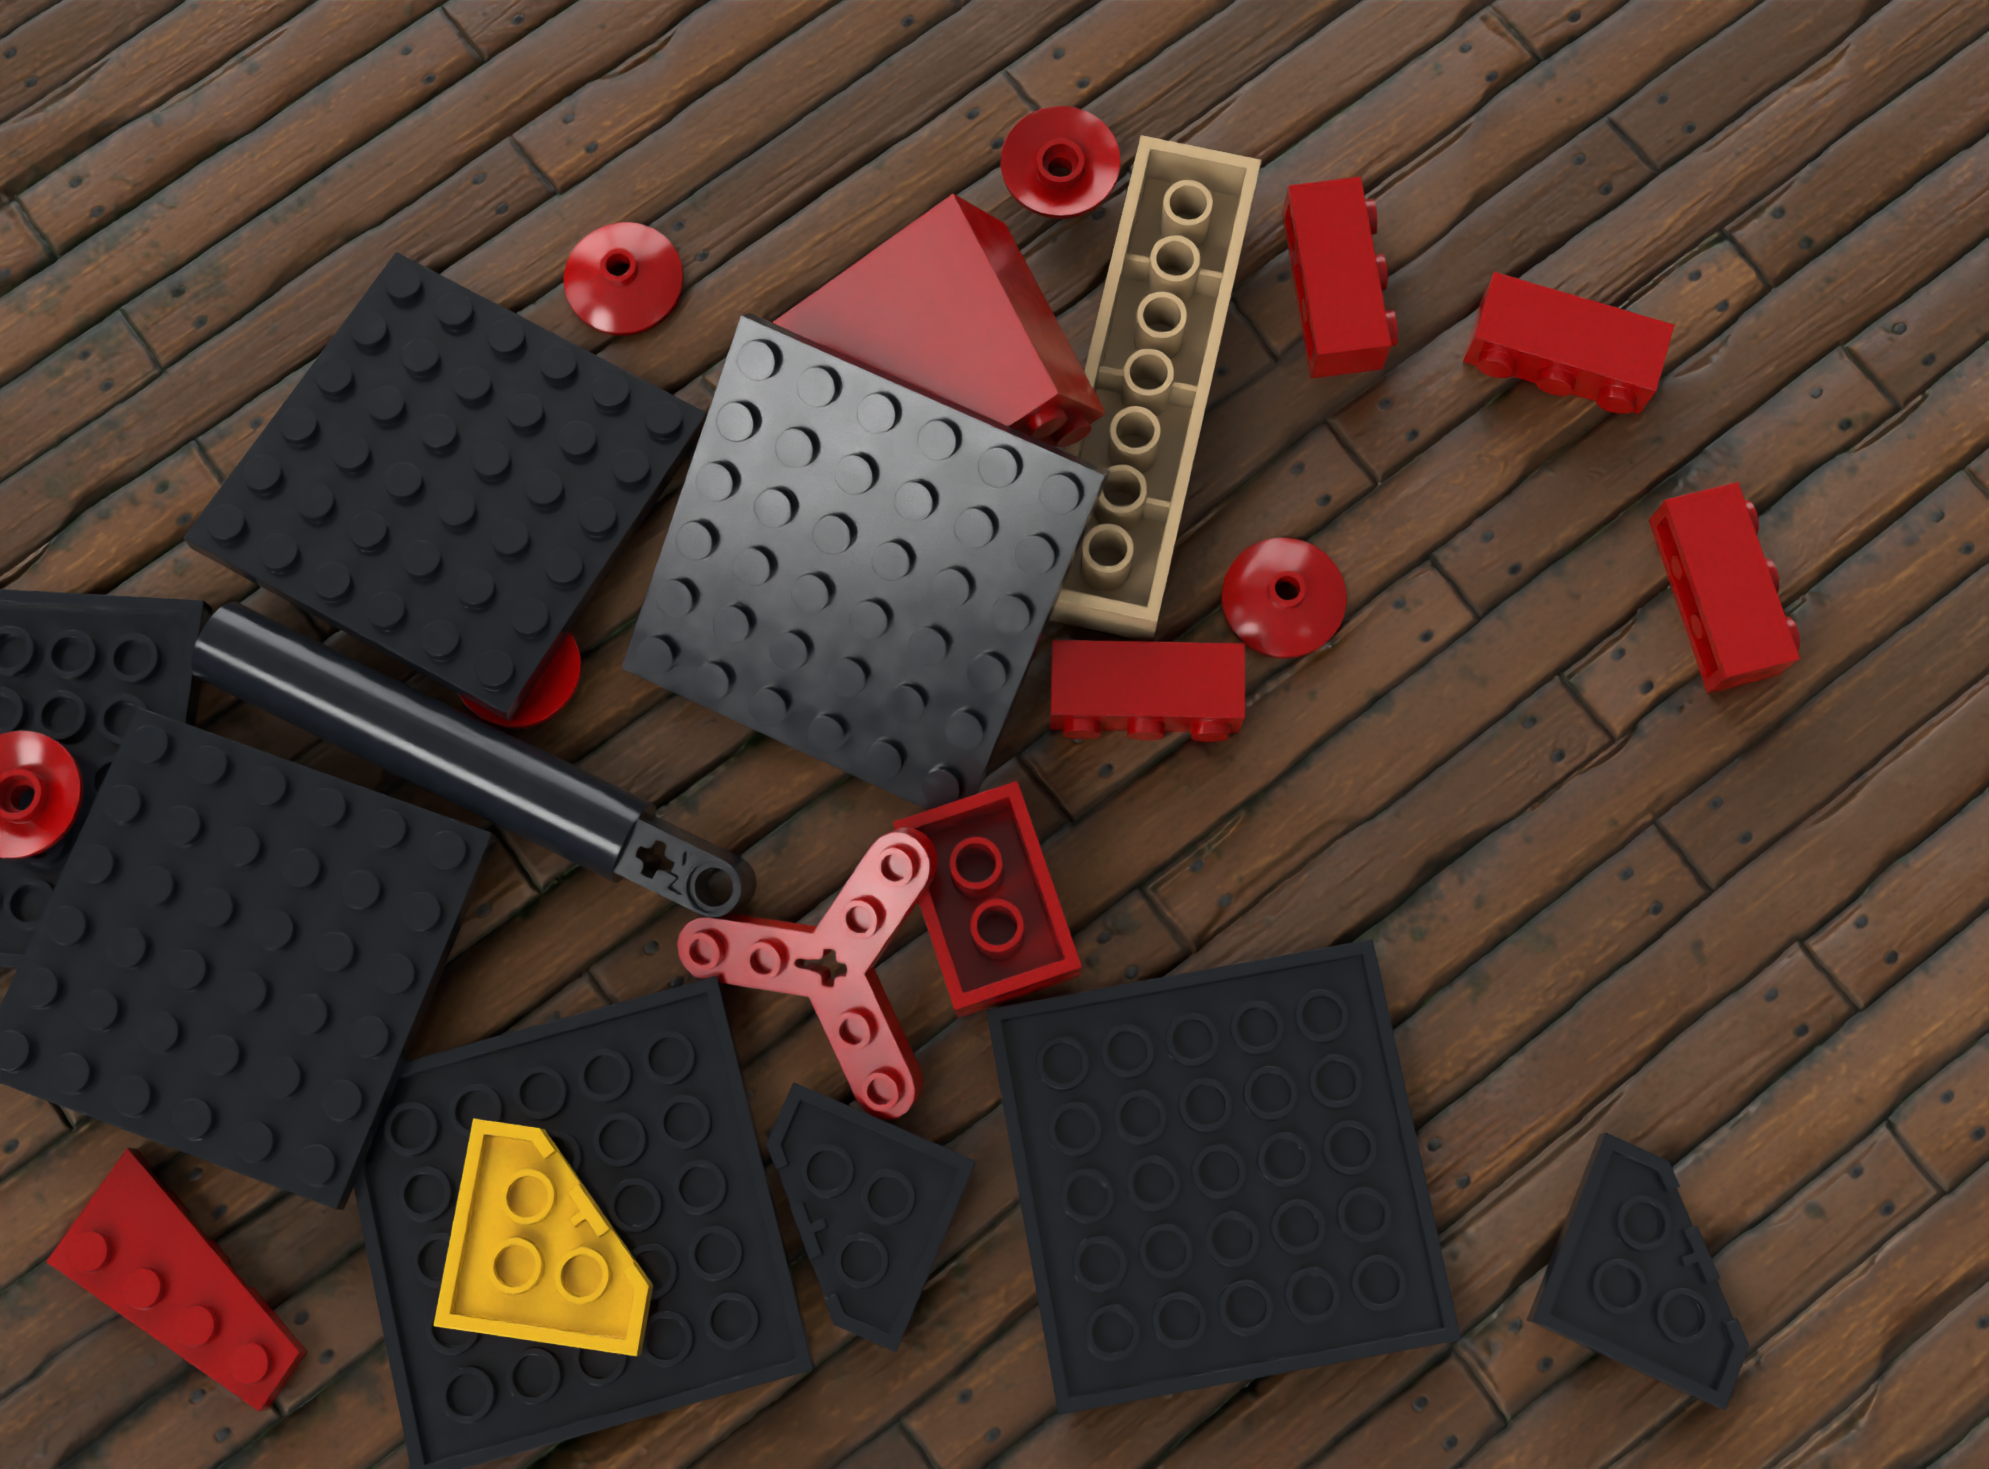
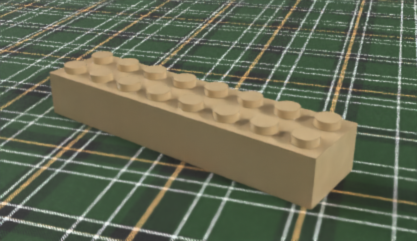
[1049,135,1261,642]

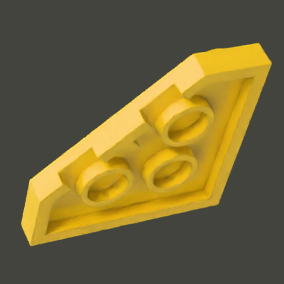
[433,1119,653,1356]

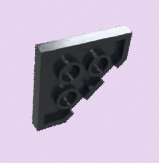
[766,1082,977,1352]
[1526,1133,1749,1410]

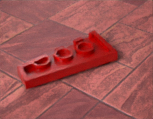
[46,1148,308,1412]

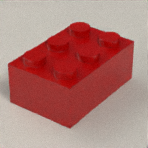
[892,781,1082,1019]

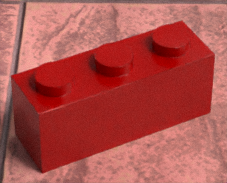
[1282,176,1398,379]
[1462,272,1675,414]
[1648,482,1800,694]
[1050,640,1245,742]

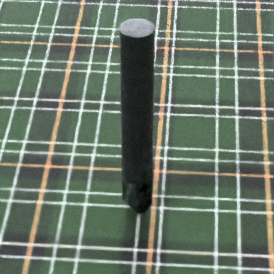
[191,601,757,917]

